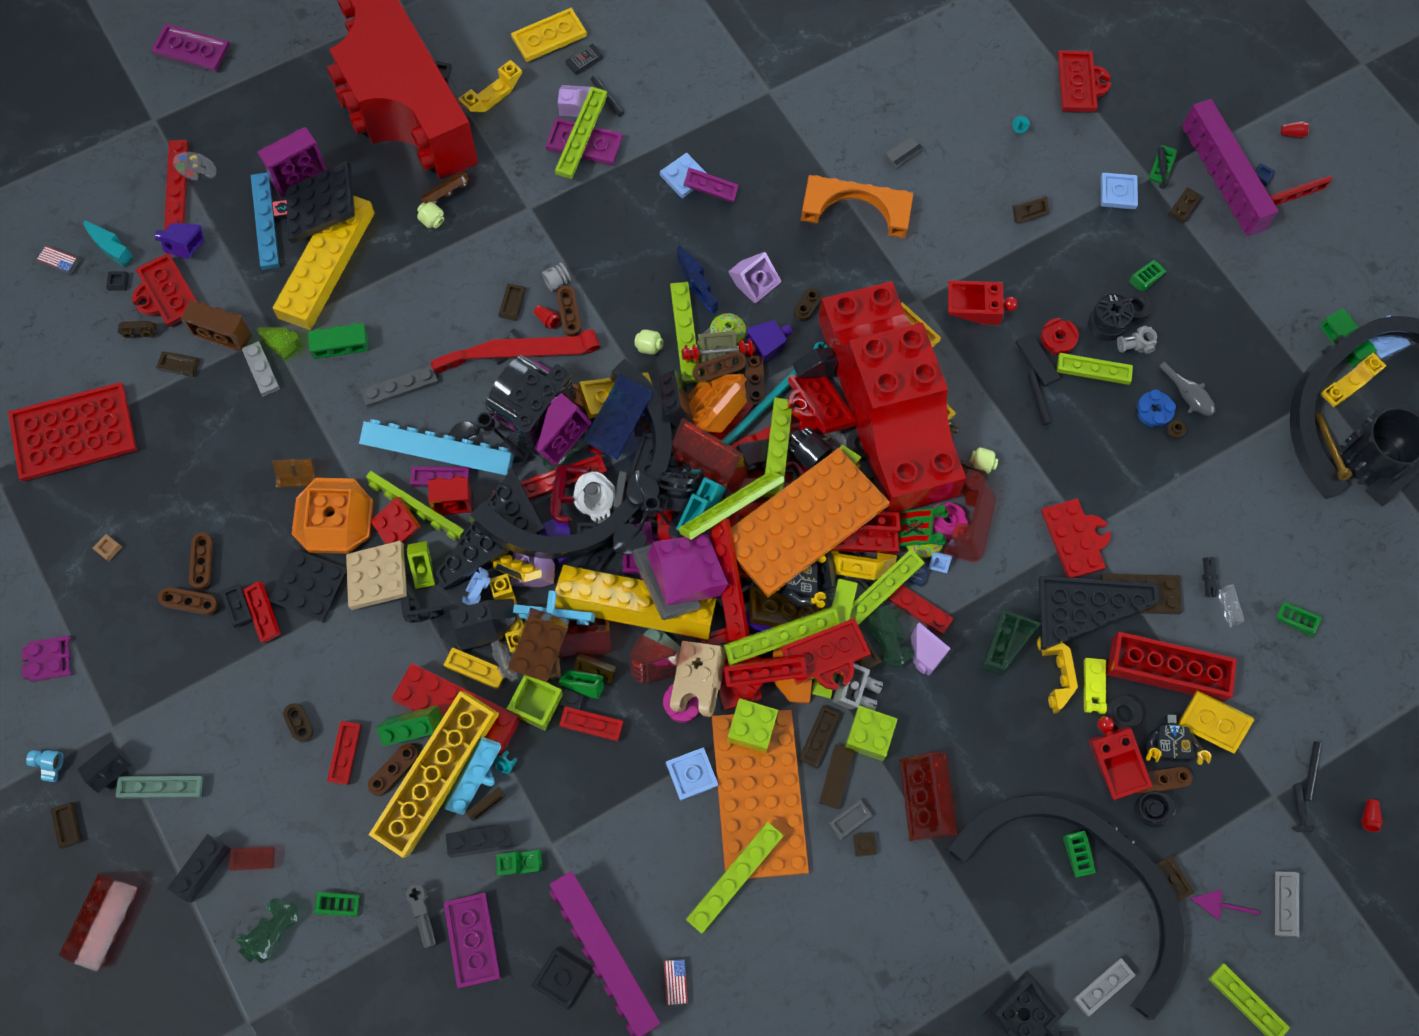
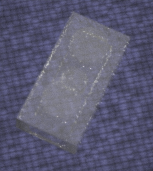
[1219,584,1245,628]
[491,640,518,682]

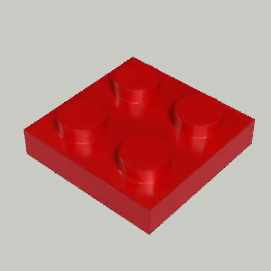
[371,497,421,544]

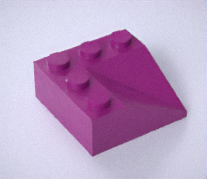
[257,127,327,197]
[533,393,592,467]
[647,533,728,606]

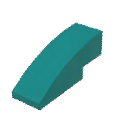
[83,220,133,268]
[676,477,727,531]

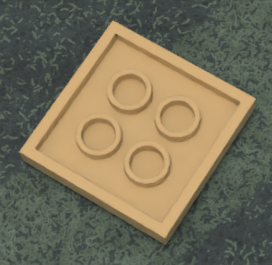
[346,541,407,610]

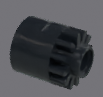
[787,427,833,470]

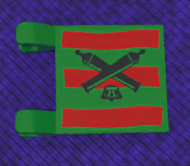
[898,505,948,547]

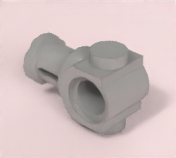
[1117,326,1157,354]

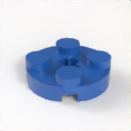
[1136,389,1176,427]

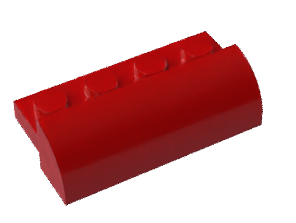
[830,511,901,554]

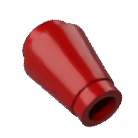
[1281,121,1309,138]
[534,305,560,329]
[1361,799,1383,832]

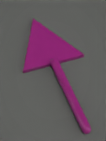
[1190,889,1260,921]

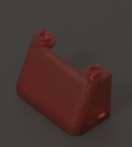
[943,469,996,562]

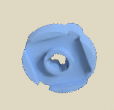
[462,567,490,605]

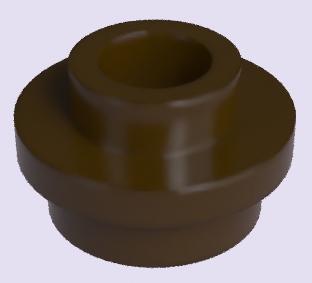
[1167,420,1187,438]

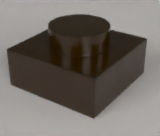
[853,833,877,857]

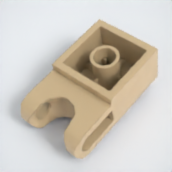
[670,641,726,717]

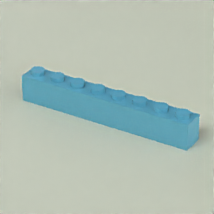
[359,419,515,475]

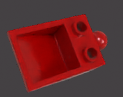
[948,280,1018,325]
[1088,716,1153,800]

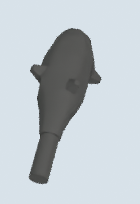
[1159,362,1215,417]

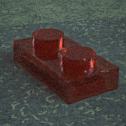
[229,847,275,871]

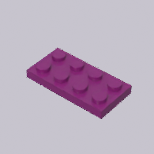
[151,23,230,72]
[546,118,623,166]
[443,893,501,989]

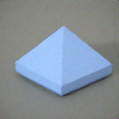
[928,551,952,573]

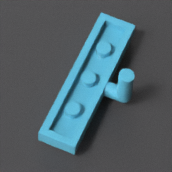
[513,591,596,626]
[444,737,501,815]

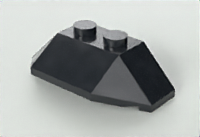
[437,599,517,651]

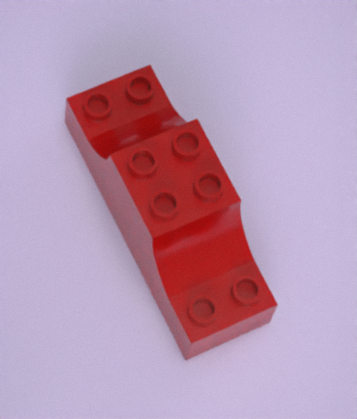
[326,0,478,180]
[818,281,966,512]

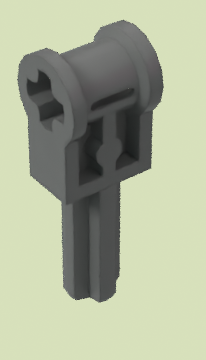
[406,885,436,948]

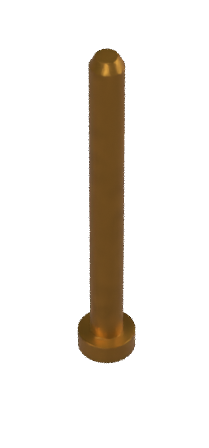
[1315,412,1352,480]

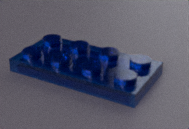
[583,375,654,460]

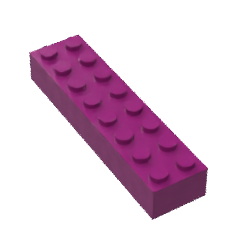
[1182,99,1279,237]
[549,871,661,1036]

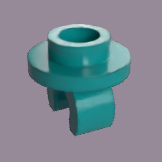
[1012,116,1030,133]
[494,751,517,774]

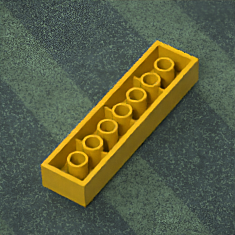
[273,196,375,331]
[555,565,716,640]
[369,691,499,858]

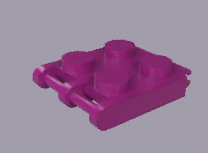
[22,636,72,682]

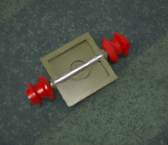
[681,331,756,371]

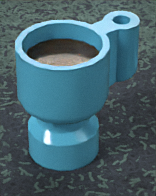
[26,750,64,782]

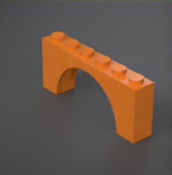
[801,175,913,238]

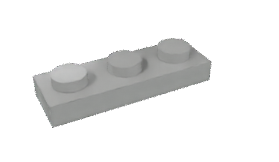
[241,341,280,396]
[1275,872,1299,937]
[1073,958,1136,1017]

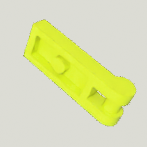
[1084,658,1107,714]

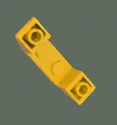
[458,60,522,112]
[1320,353,1386,407]
[831,551,897,580]
[489,574,523,653]
[1037,636,1078,714]

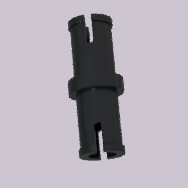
[1202,557,1218,597]

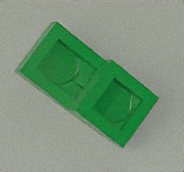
[496,850,542,876]

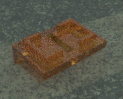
[272,459,316,487]

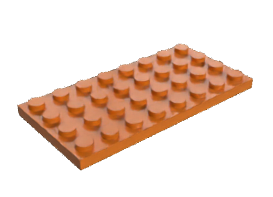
[731,448,890,597]
[712,710,809,879]

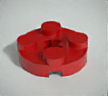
[1040,318,1079,355]

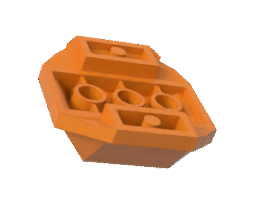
[678,374,747,434]
[292,478,374,554]

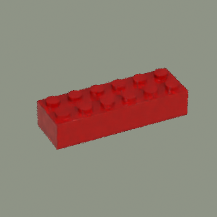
[1107,632,1237,702]
[391,663,520,755]

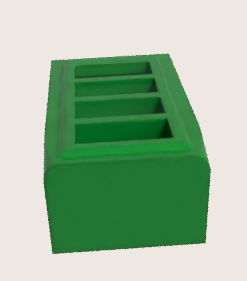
[1148,145,1177,184]
[1129,260,1167,291]
[1276,602,1322,638]
[559,669,604,699]
[1062,831,1096,878]
[313,892,360,917]

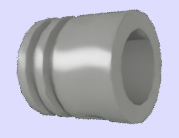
[541,263,571,292]

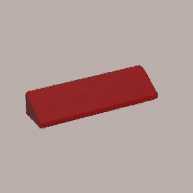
[1269,176,1333,206]
[724,654,807,687]

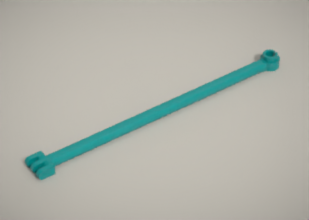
[683,342,828,484]

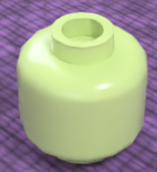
[417,202,444,229]
[635,329,663,355]
[969,447,998,474]

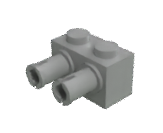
[832,663,883,710]

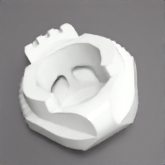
[573,472,616,524]

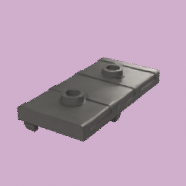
[632,545,701,620]

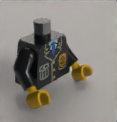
[781,556,826,608]
[1145,715,1211,765]

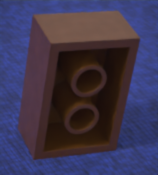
[181,300,252,353]
[508,607,568,682]

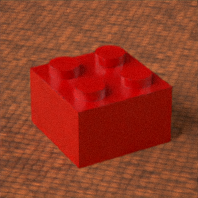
[428,476,473,515]

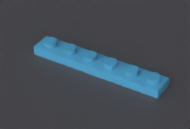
[251,173,280,270]

